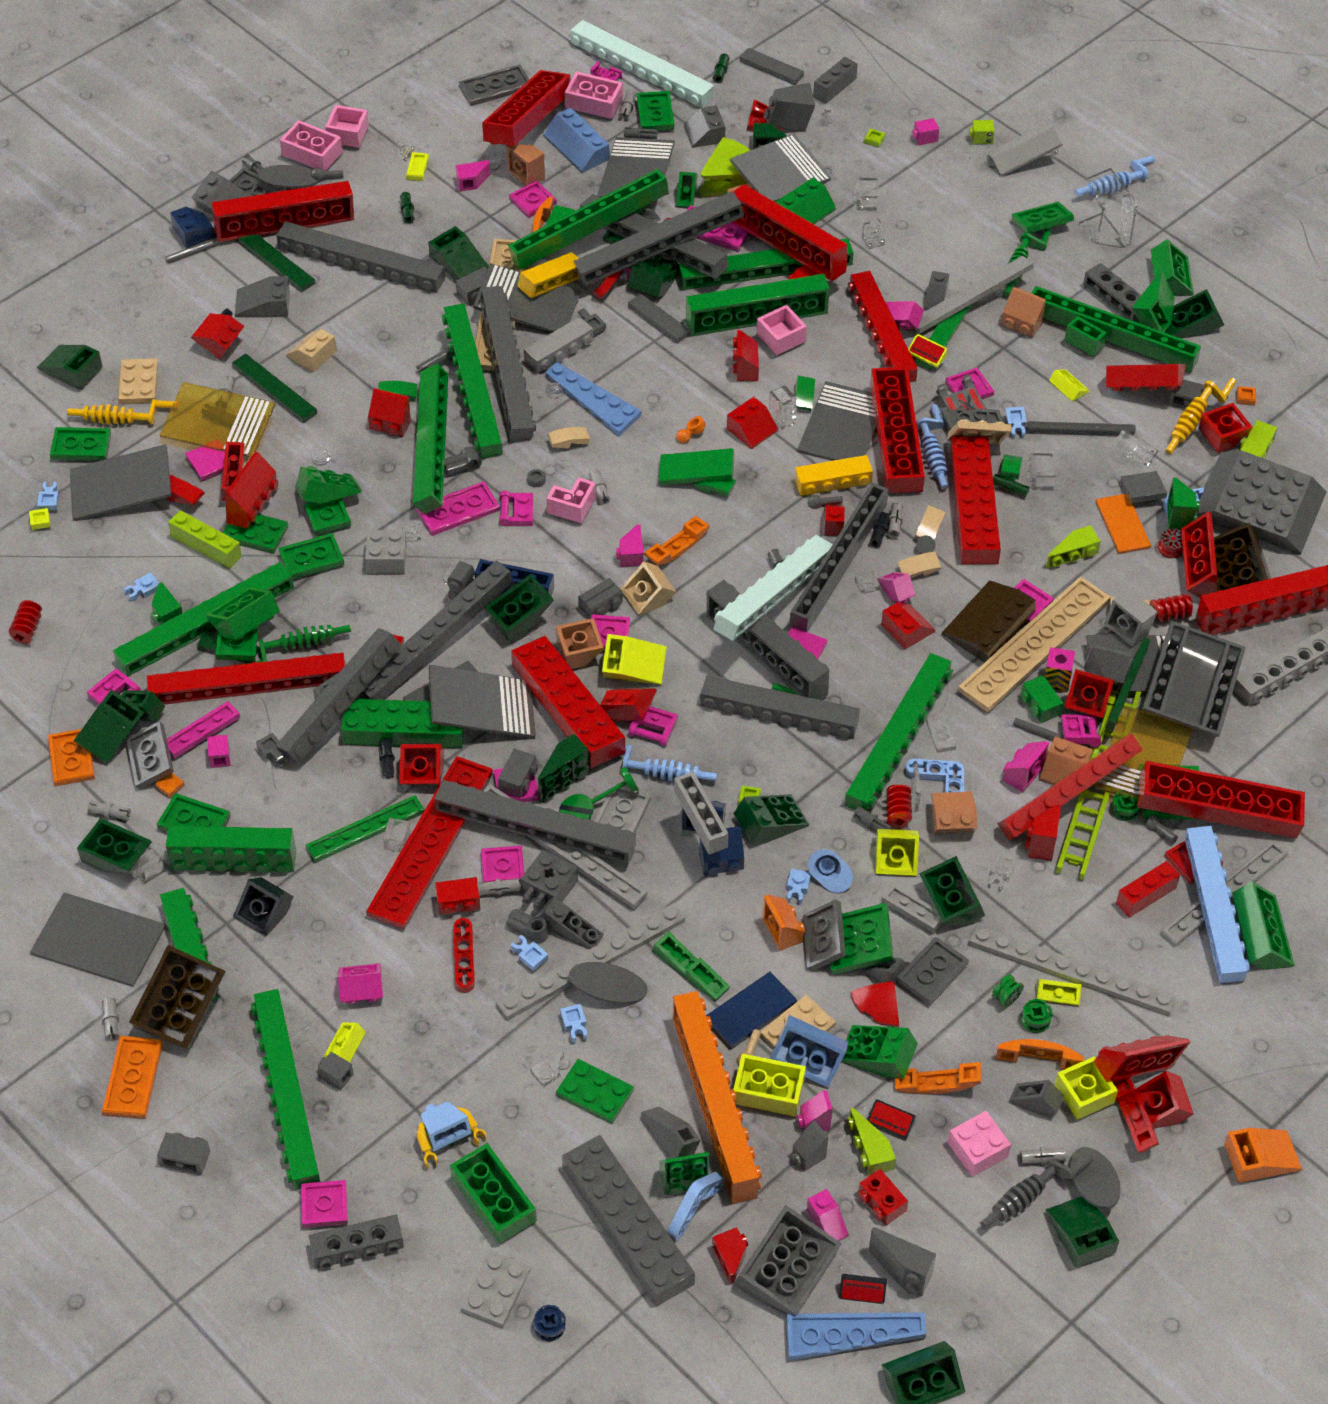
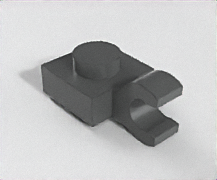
[578,308,606,336]
[256,733,286,768]

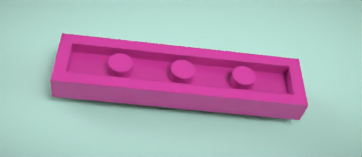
[167,701,240,759]

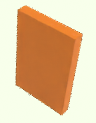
[48,729,95,786]

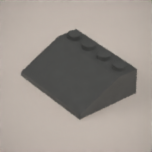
[733,1205,842,1316]

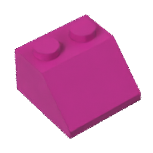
[1003,741,1049,793]
[338,963,383,1004]

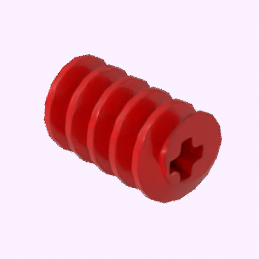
[1150,593,1193,623]
[9,600,42,644]
[886,785,912,829]

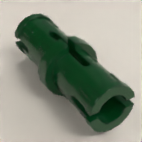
[713,53,730,83]
[400,192,415,224]
[993,473,1030,498]

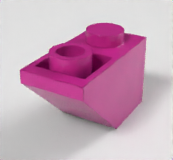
[455,160,490,192]

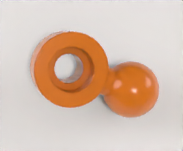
[676,416,706,444]

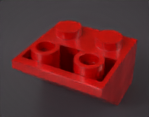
[733,330,759,381]

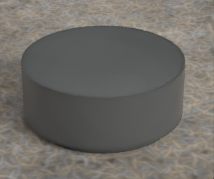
[527,469,546,487]
[917,535,935,554]

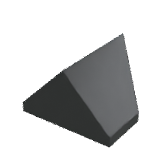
[863,958,910,985]

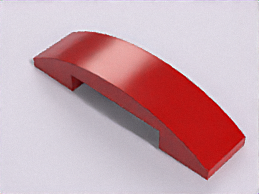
[1112,1077,1159,1154]

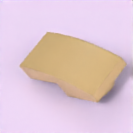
[547,427,590,449]
[915,505,946,539]
[898,552,942,578]

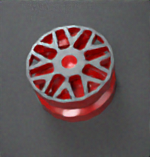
[1158,528,1183,558]

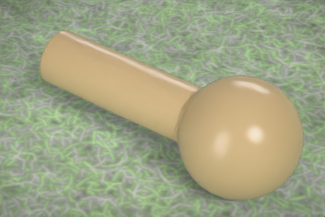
[737,1029,761,1065]

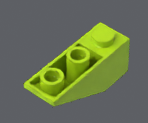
[1046,525,1101,569]
[847,1107,896,1176]

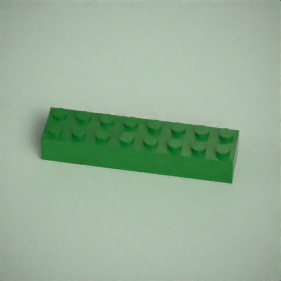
[686,274,830,336]

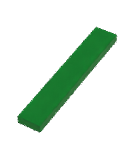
[916,303,973,370]
[305,795,424,863]

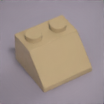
[286,329,337,372]
[620,562,676,615]

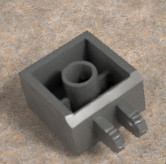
[520,850,578,910]

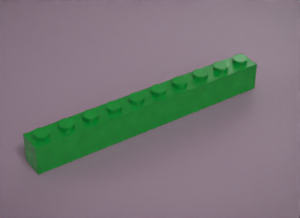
[508,169,669,270]
[678,238,854,290]
[1031,286,1201,372]
[441,303,503,458]
[413,363,449,514]
[113,562,294,677]
[845,653,953,811]
[251,989,320,1191]

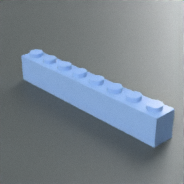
[1185,826,1250,984]

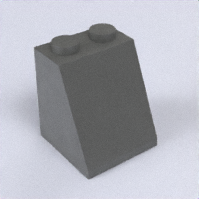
[764,83,815,131]

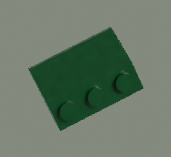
[919,856,985,925]
[881,1341,966,1404]

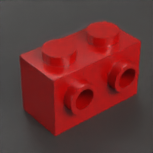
[435,877,481,914]
[858,1169,908,1225]

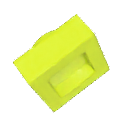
[29,508,51,530]

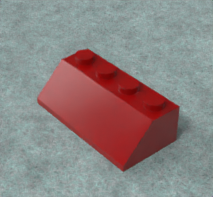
[1106,364,1186,391]
[225,452,279,528]
[1181,511,1217,598]
[1093,1035,1191,1082]

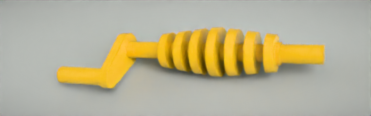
[1165,378,1237,454]
[67,399,179,425]

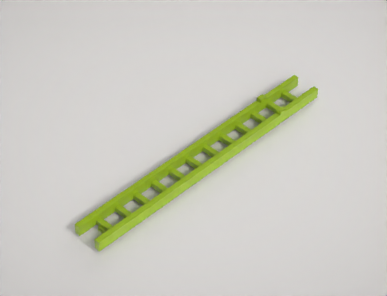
[1056,692,1141,880]

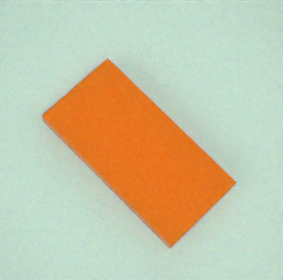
[102,1036,163,1119]

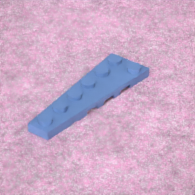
[545,362,642,437]
[787,1313,926,1360]

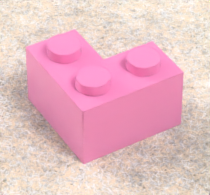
[546,477,596,524]

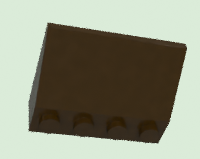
[1214,523,1271,592]
[942,580,1036,663]
[129,945,226,1049]

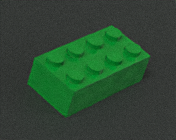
[450,1143,537,1244]

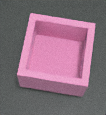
[325,105,369,148]
[757,305,807,355]
[947,1111,1011,1177]

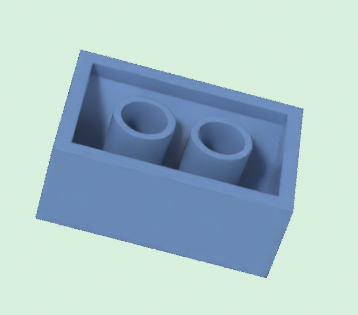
[770,1015,848,1088]

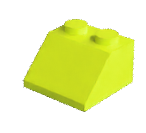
[876,829,919,876]

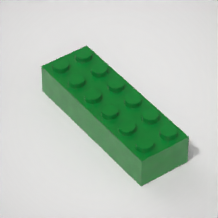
[341,699,464,748]
[165,826,296,873]

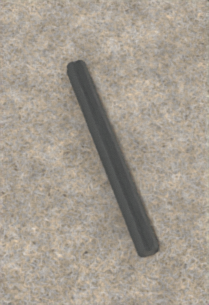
[1026,421,1136,435]

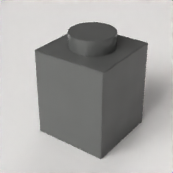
[318,1052,354,1091]

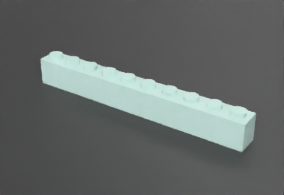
[570,20,714,108]
[713,535,833,641]

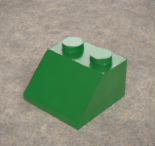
[1167,477,1200,531]

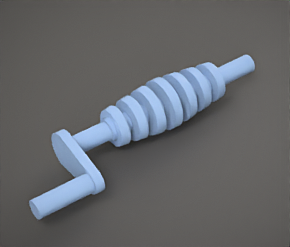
[1074,155,1155,196]
[916,404,948,490]
[622,745,717,782]

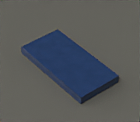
[706,971,797,1049]

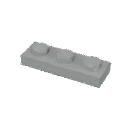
[881,883,942,933]

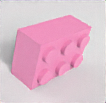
[564,72,623,119]
[280,120,343,171]

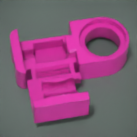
[590,61,622,81]

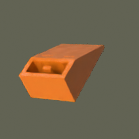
[1224,1128,1302,1183]

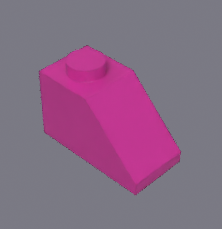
[886,301,924,330]
[616,524,644,567]
[877,572,916,603]
[797,1090,833,1131]
[806,1189,849,1241]

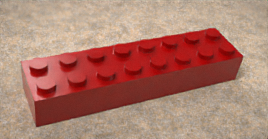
[482,70,571,147]
[212,181,354,242]
[732,184,847,282]
[870,367,925,493]
[950,436,1001,564]
[1195,565,1328,635]
[511,636,625,768]
[1138,761,1305,839]

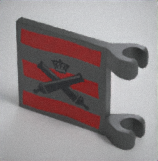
[936,374,987,411]

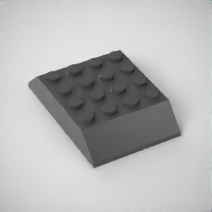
[1196,450,1327,555]
[1142,621,1246,737]

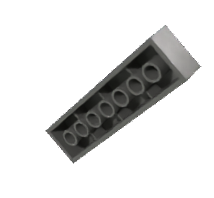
[706,580,829,700]
[562,1135,695,1307]

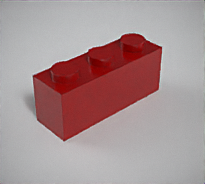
[221,441,245,501]
[1116,861,1180,918]

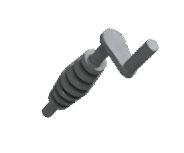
[980,1154,1093,1230]

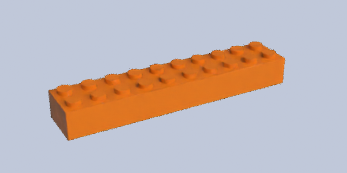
[672,991,762,1204]

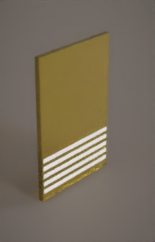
[160,382,276,457]
[1095,705,1193,802]

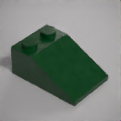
[1166,289,1224,338]
[485,574,554,644]
[77,818,152,873]

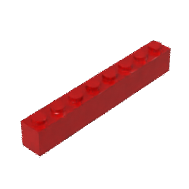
[848,271,918,382]
[997,733,1143,840]

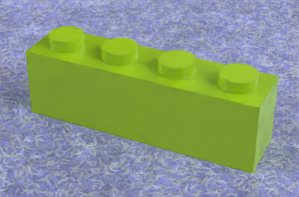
[1237,420,1278,458]
[168,510,242,569]

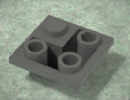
[1084,644,1132,694]

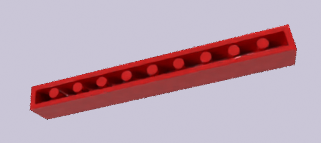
[147,653,345,704]

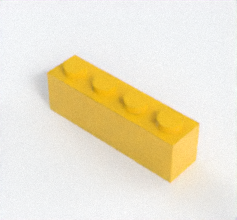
[517,252,580,298]
[795,455,873,496]

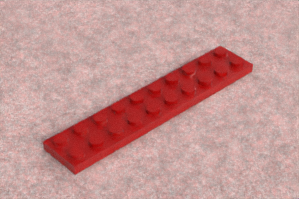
[366,756,493,929]

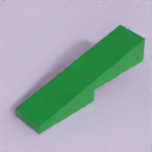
[652,931,730,1001]

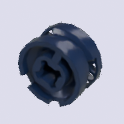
[534,1305,566,1341]

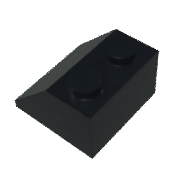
[233,877,294,936]

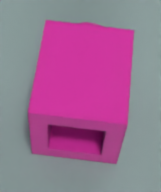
[912,118,939,145]
[207,735,231,768]

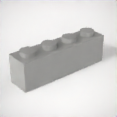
[524,317,593,374]
[674,771,728,854]

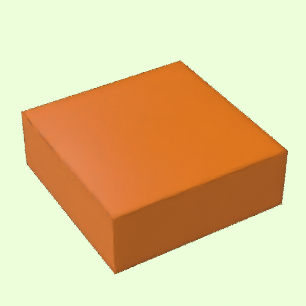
[1237,386,1256,405]
[155,773,185,798]

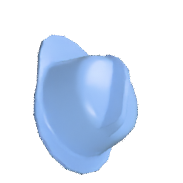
[808,849,853,893]

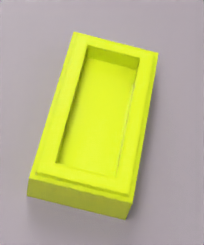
[406,152,429,181]

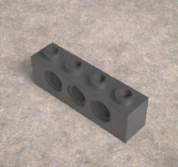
[1083,263,1141,322]
[308,1214,404,1269]

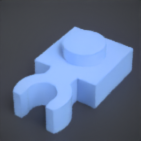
[1005,406,1026,438]
[37,481,59,510]
[124,573,159,602]
[787,869,811,905]
[511,935,548,971]
[560,1004,587,1042]

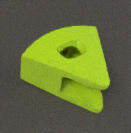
[700,137,751,197]

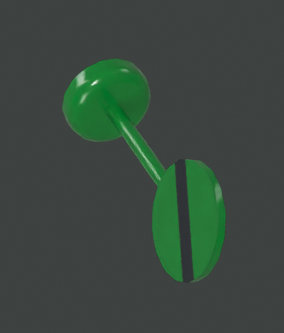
[559,766,640,819]

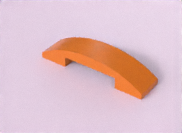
[533,197,553,232]
[644,516,710,565]
[996,1039,1084,1070]
[895,1062,982,1094]

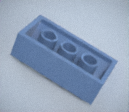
[543,107,610,173]

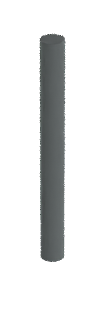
[165,238,231,263]
[1013,718,1090,748]

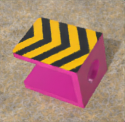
[1045,647,1075,692]

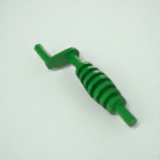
[1003,229,1051,297]
[240,625,351,665]

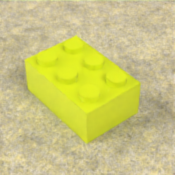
[734,1054,806,1117]

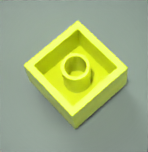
[1055,1056,1118,1120]

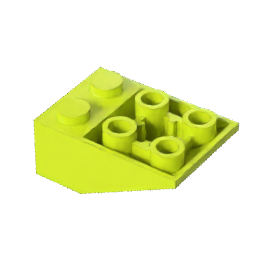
[602,634,667,685]

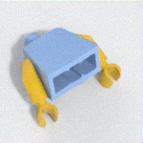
[417,1102,486,1169]

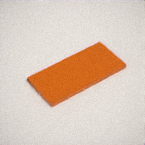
[1096,494,1151,554]

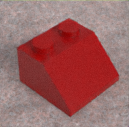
[191,313,245,359]
[368,388,411,437]
[727,396,778,449]
[1198,403,1253,453]
[881,602,935,650]
[1065,669,1114,718]
[600,688,657,721]
[399,744,444,785]
[1025,804,1061,861]
[1136,1071,1194,1128]

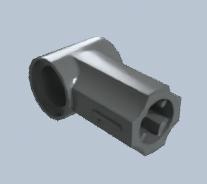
[444,446,482,475]
[507,909,548,943]

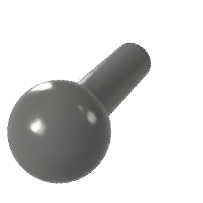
[311,168,343,181]
[808,495,843,509]
[1145,815,1178,842]

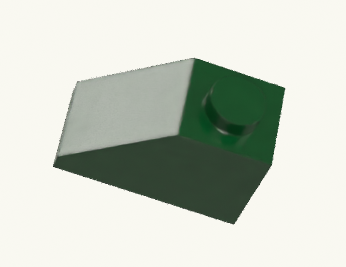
[753,123,787,149]
[121,690,165,722]

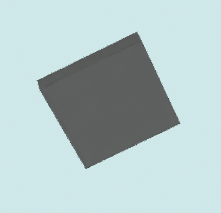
[1120,471,1167,503]

